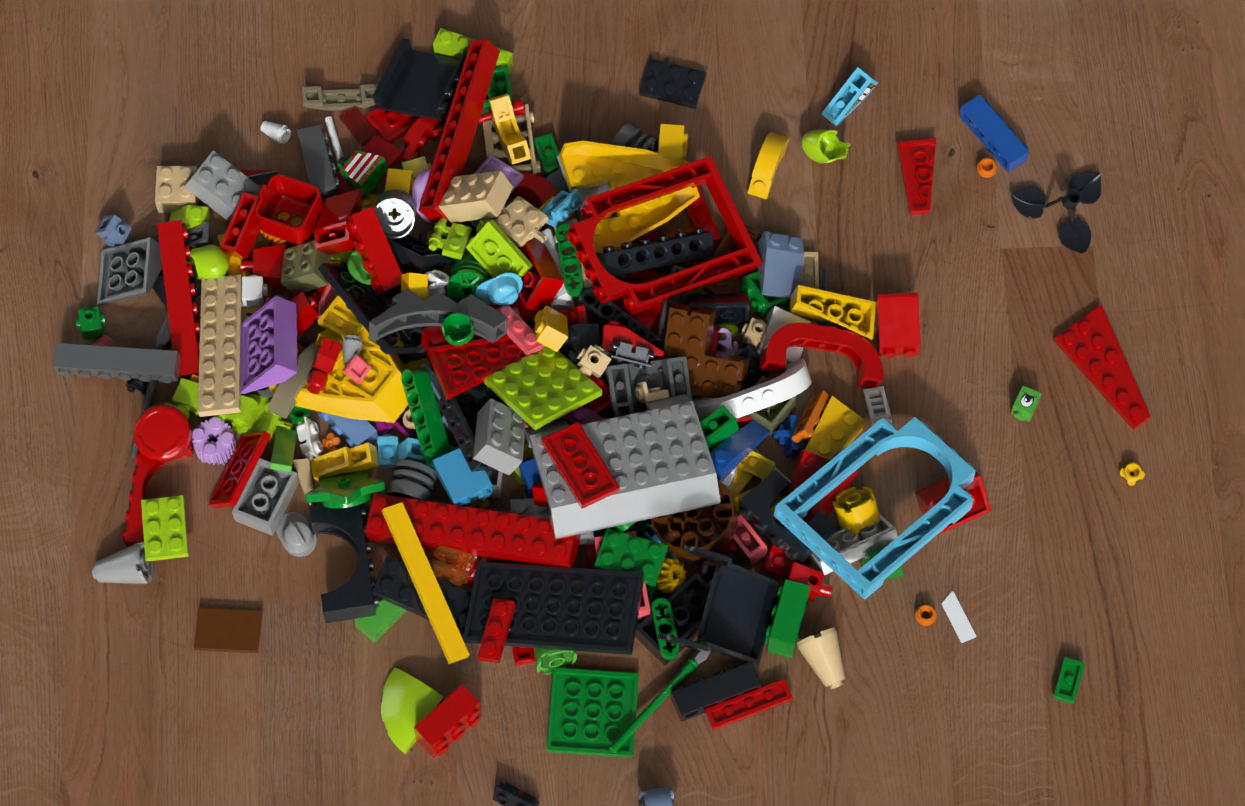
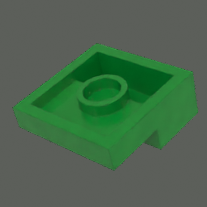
[739,271,791,316]

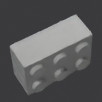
[185,150,261,222]
[473,398,526,475]
[232,458,299,536]

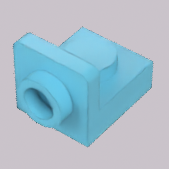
[377,434,399,467]

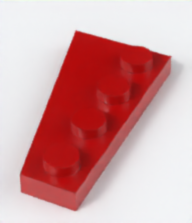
[897,138,937,215]

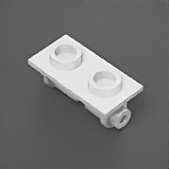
[296,417,323,460]

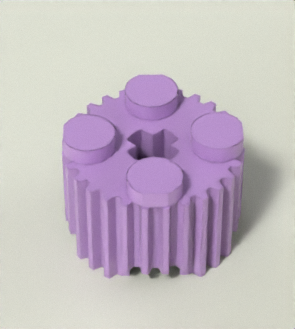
[192,417,236,465]

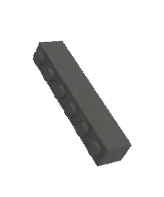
[52,343,181,383]

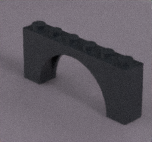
[309,504,379,624]

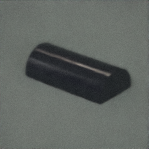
[387,234,448,274]

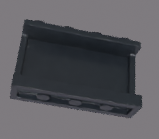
[438,395,496,472]

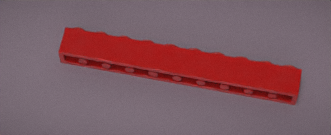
[419,39,500,223]

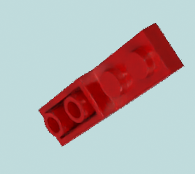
[402,103,451,162]

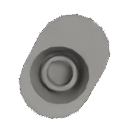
[276,512,317,557]

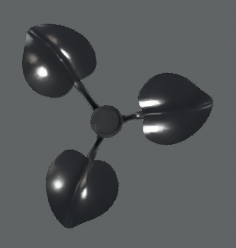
[1011,172,1101,254]

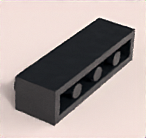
[671,662,761,722]

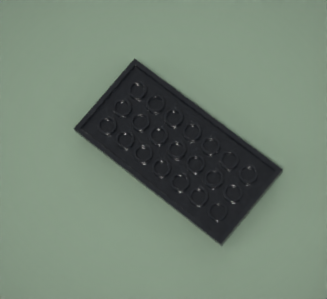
[463,561,645,655]

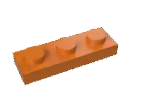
[791,390,829,443]

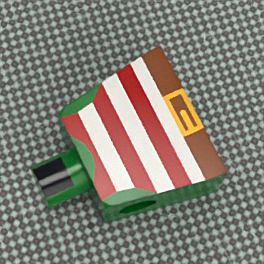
[337,150,388,197]

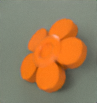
[321,433,341,454]

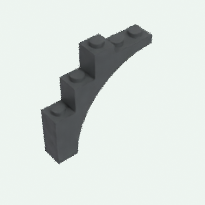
[369,289,508,343]

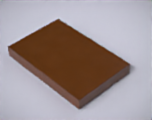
[194,608,263,653]

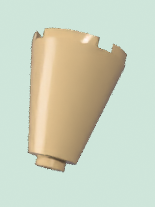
[796,627,845,690]

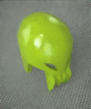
[801,129,851,164]
[188,244,230,280]

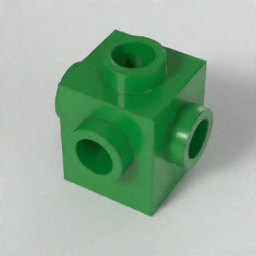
[75,306,106,340]

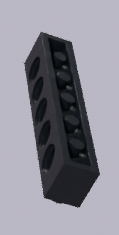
[595,228,714,277]

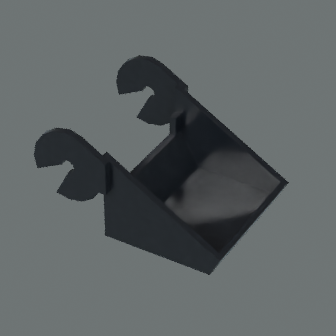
[658,545,781,665]

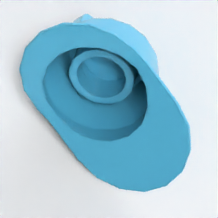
[475,272,523,306]

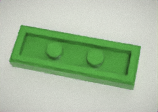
[270,427,297,472]

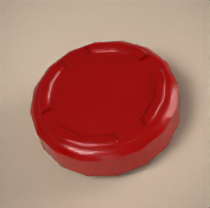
[133,404,192,462]

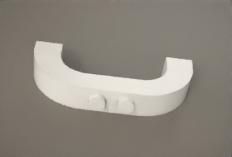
[692,359,812,422]

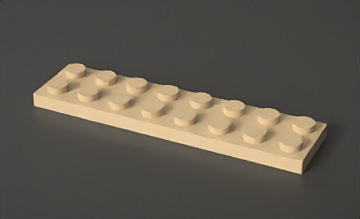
[198,274,243,417]

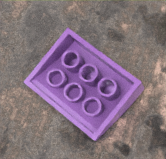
[241,296,298,394]

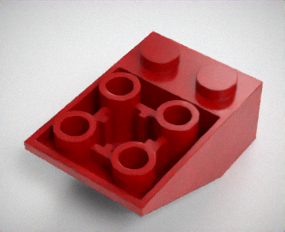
[315,189,362,256]

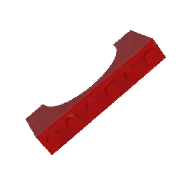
[122,430,194,547]

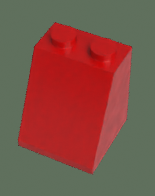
[875,293,921,358]

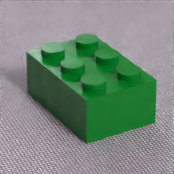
[765,580,810,658]

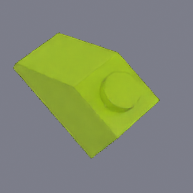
[169,205,211,230]

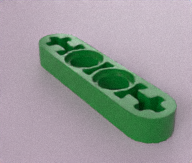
[556,224,584,297]

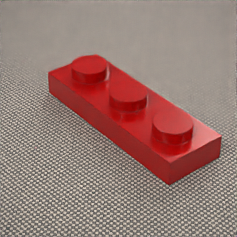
[477,598,516,663]

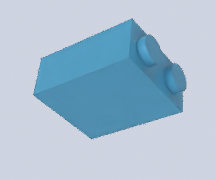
[432,448,493,507]

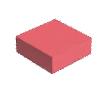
[342,354,372,384]

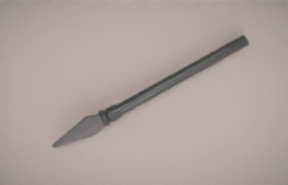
[130,313,171,459]

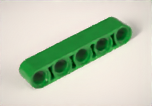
[401,368,451,467]

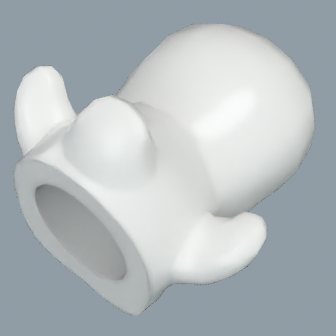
[425,270,450,297]

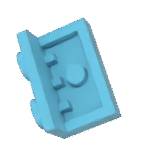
[541,189,582,228]

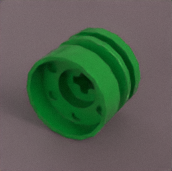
[447,255,492,304]

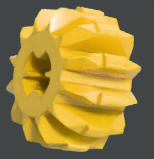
[657,558,688,594]

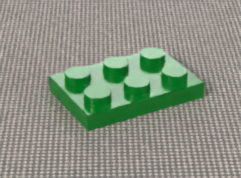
[594,528,668,587]

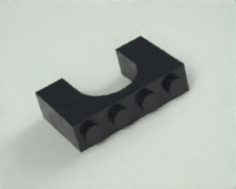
[739,470,836,564]

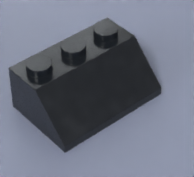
[686,291,750,325]

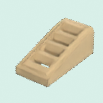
[293,458,314,505]

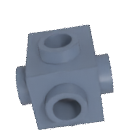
[95,215,132,247]

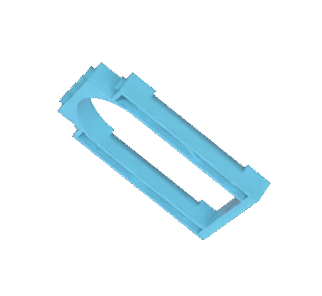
[774,417,976,600]

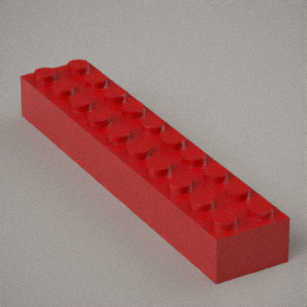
[365,493,581,568]

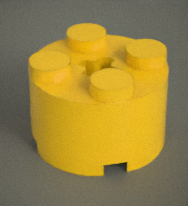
[833,486,880,534]

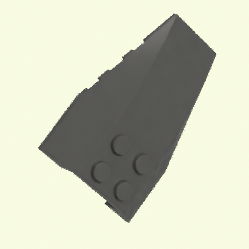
[606,356,692,417]

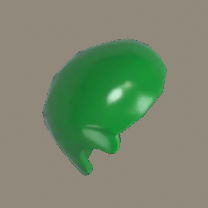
[442,312,474,346]

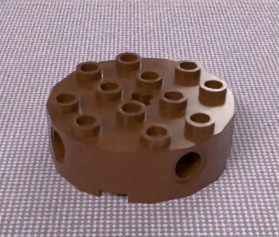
[651,480,738,560]

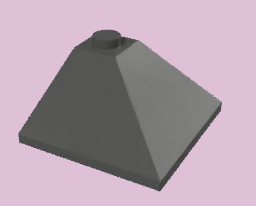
[97,237,162,306]

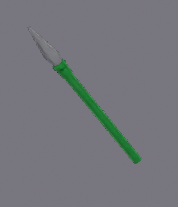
[609,650,710,753]

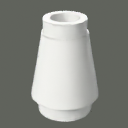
[260,121,291,144]

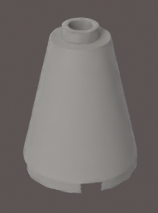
[92,542,154,584]

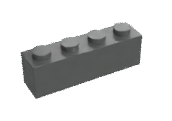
[297,125,340,201]

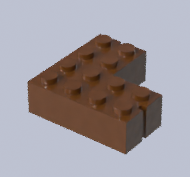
[663,303,750,398]

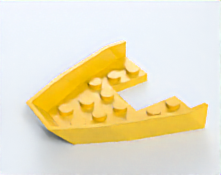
[559,141,700,252]
[269,296,408,423]

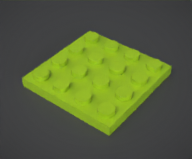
[484,347,602,430]

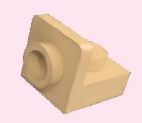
[635,381,670,404]

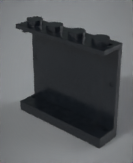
[373,39,467,121]

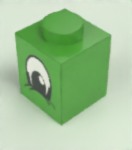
[1011,386,1042,422]

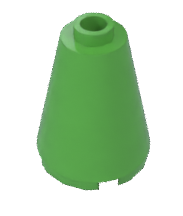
[534,648,577,675]

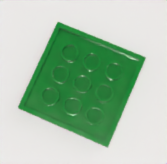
[547,668,639,758]

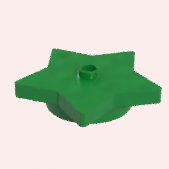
[305,470,385,508]

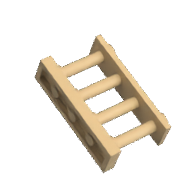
[481,104,541,175]

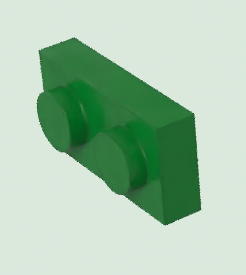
[533,133,561,176]
[1053,657,1085,705]

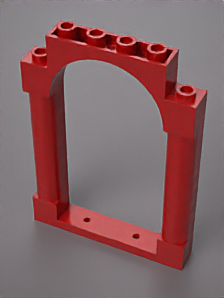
[567,156,763,315]

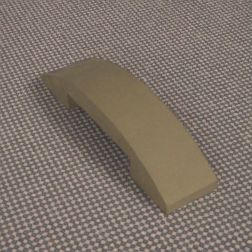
[301,84,379,111]
[268,343,320,419]

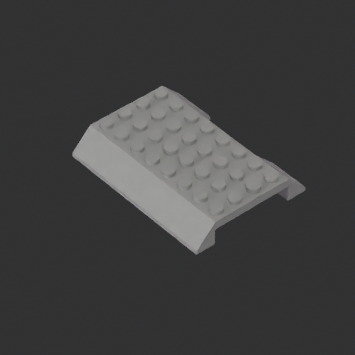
[525,394,720,539]

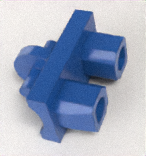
[773,415,807,458]

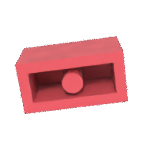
[731,515,768,566]

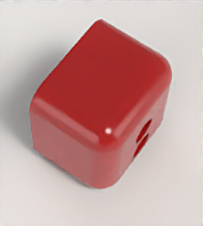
[255,175,324,245]

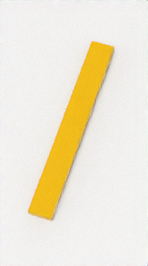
[382,502,469,664]

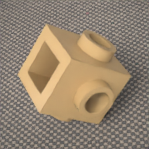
[740,318,767,349]
[577,345,611,378]

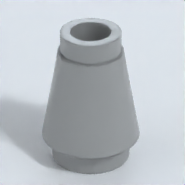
[342,335,363,366]

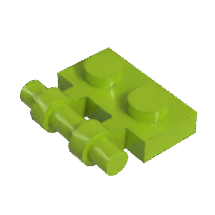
[429,218,472,260]

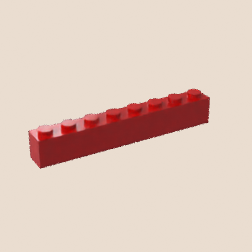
[157,220,200,382]

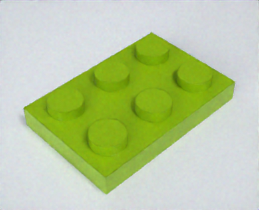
[466,220,533,278]
[141,495,189,562]

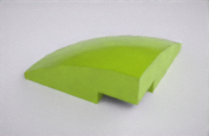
[381,668,444,754]

